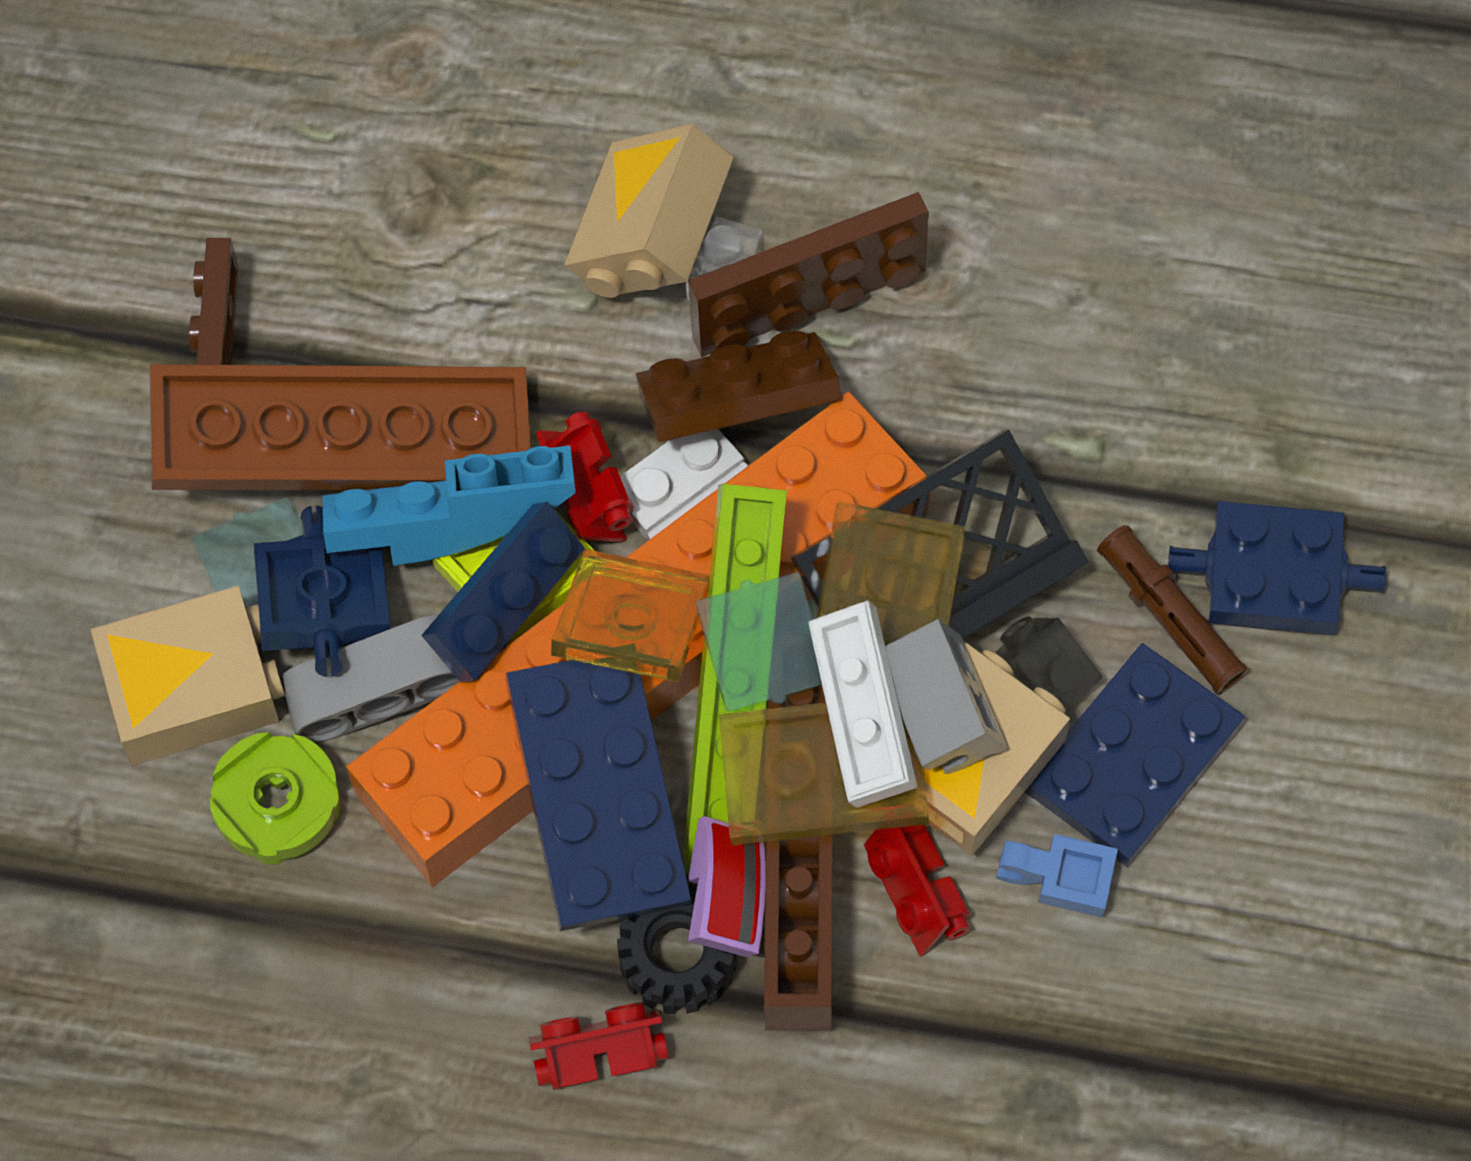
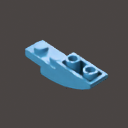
[322,446,576,566]

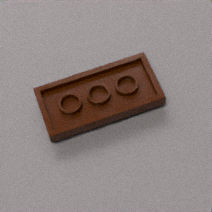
[688,192,929,358]

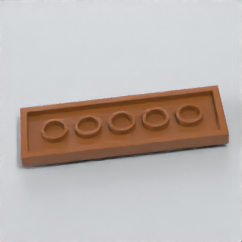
[149,364,531,490]

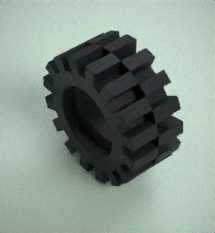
[617,887,737,1014]

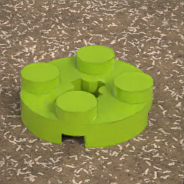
[209,732,342,865]

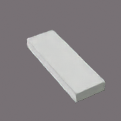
[808,600,918,808]

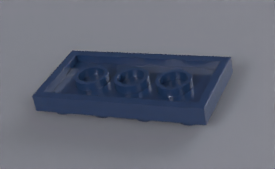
[505,648,691,931]

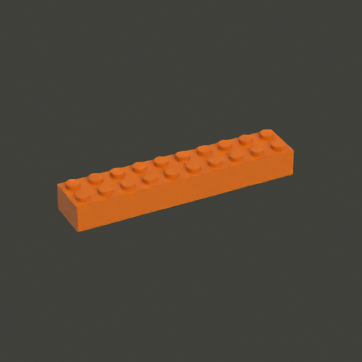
[346,391,929,887]

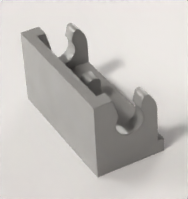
[885,619,1008,774]

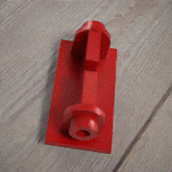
[536,412,634,543]
[863,812,971,956]
[529,1002,669,1090]

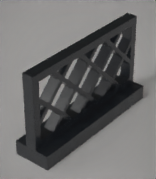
[790,430,1089,646]

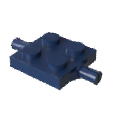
[1168,501,1386,635]
[254,505,390,677]

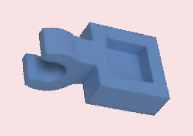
[996,834,1118,917]

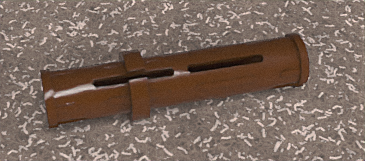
[1097,525,1249,695]

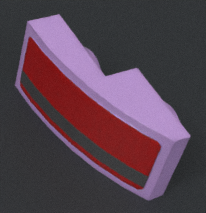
[688,816,766,957]

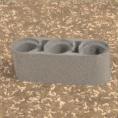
[281,615,459,743]

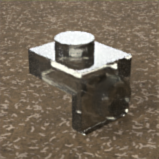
[994,616,1103,711]

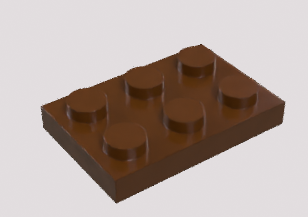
[635,331,842,442]

